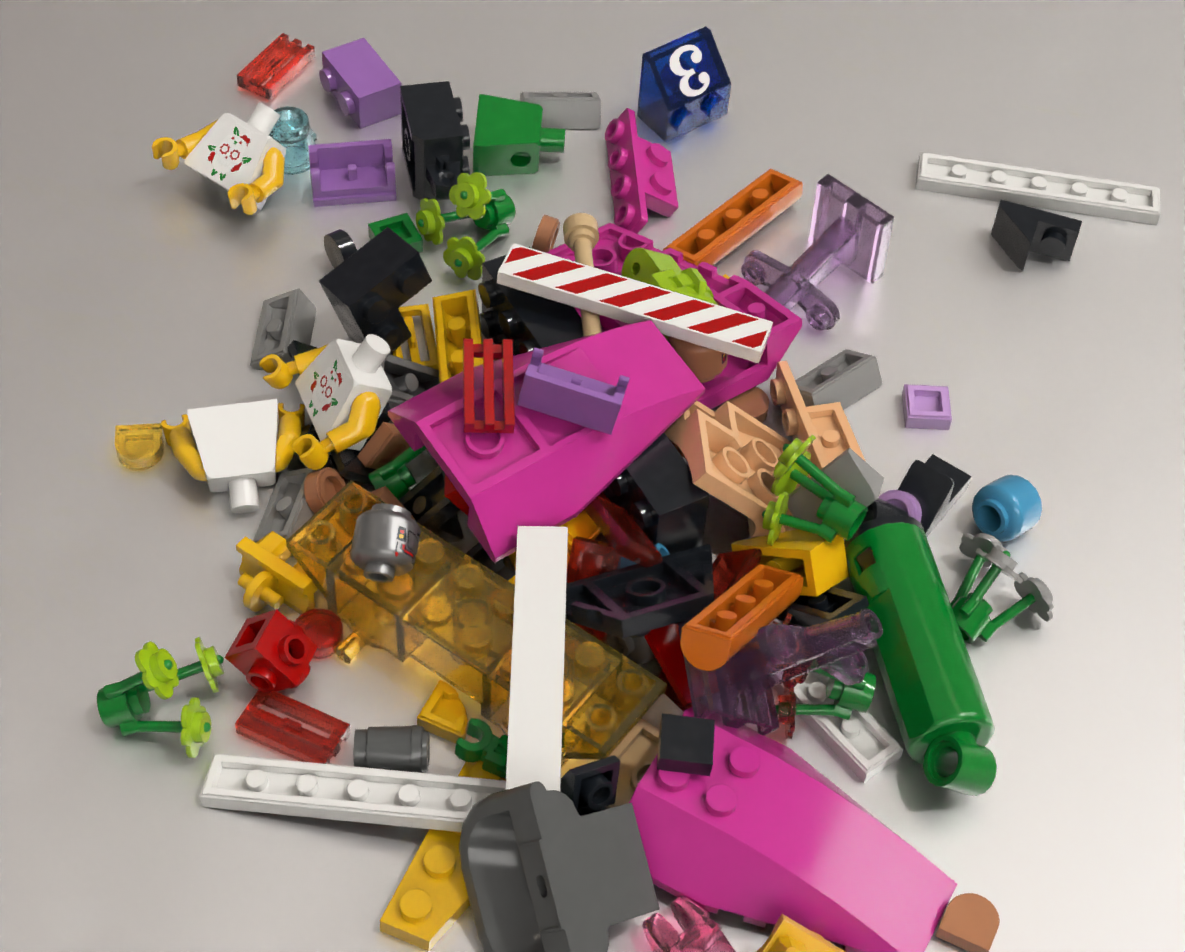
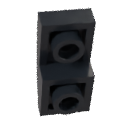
[561,755,620,816]

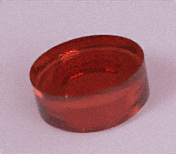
[295,608,343,659]

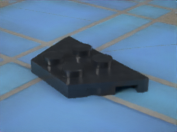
[566,544,714,638]

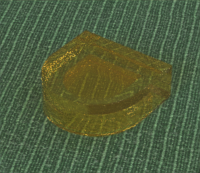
[115,423,164,470]

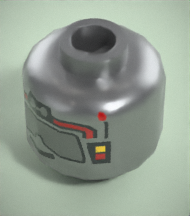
[350,503,421,583]

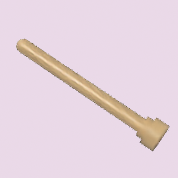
[563,213,601,337]

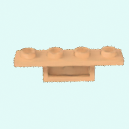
[770,361,866,478]

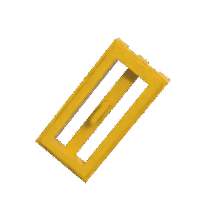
[392,304,439,370]

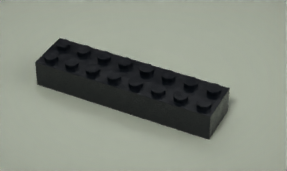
[478,247,710,554]

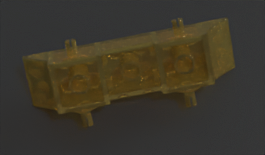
[286,480,667,768]

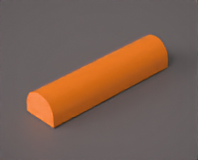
[663,169,803,266]
[680,564,804,671]

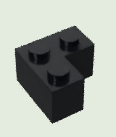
[319,227,432,354]

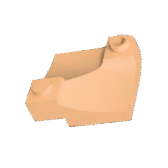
[664,401,801,538]

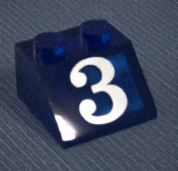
[637,26,731,142]

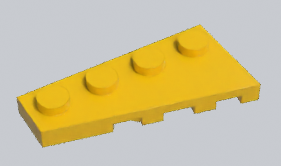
[380,761,506,951]

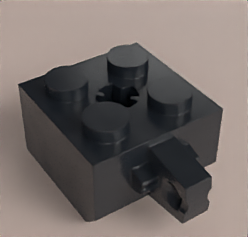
[400,81,470,201]

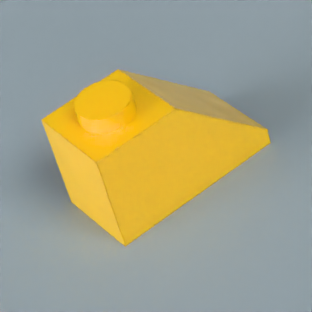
[731,529,849,597]

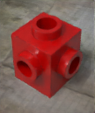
[225,609,318,694]

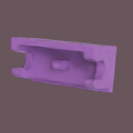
[308,139,397,207]
[517,348,630,435]

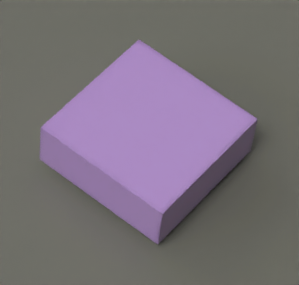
[902,384,952,430]

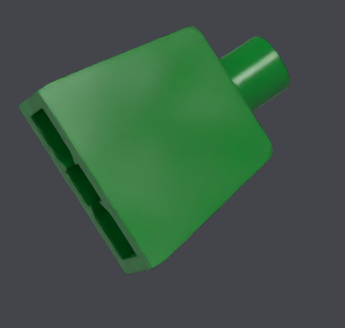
[473,94,566,176]

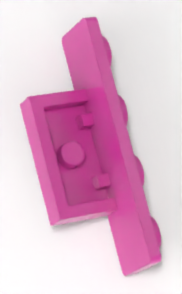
[605,108,678,234]

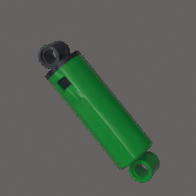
[844,498,997,796]

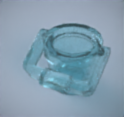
[268,106,317,175]

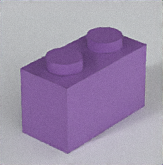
[319,38,402,129]

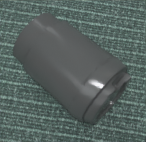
[353,725,430,773]

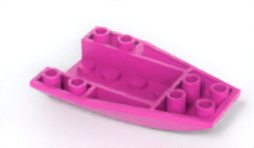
[388,320,706,563]

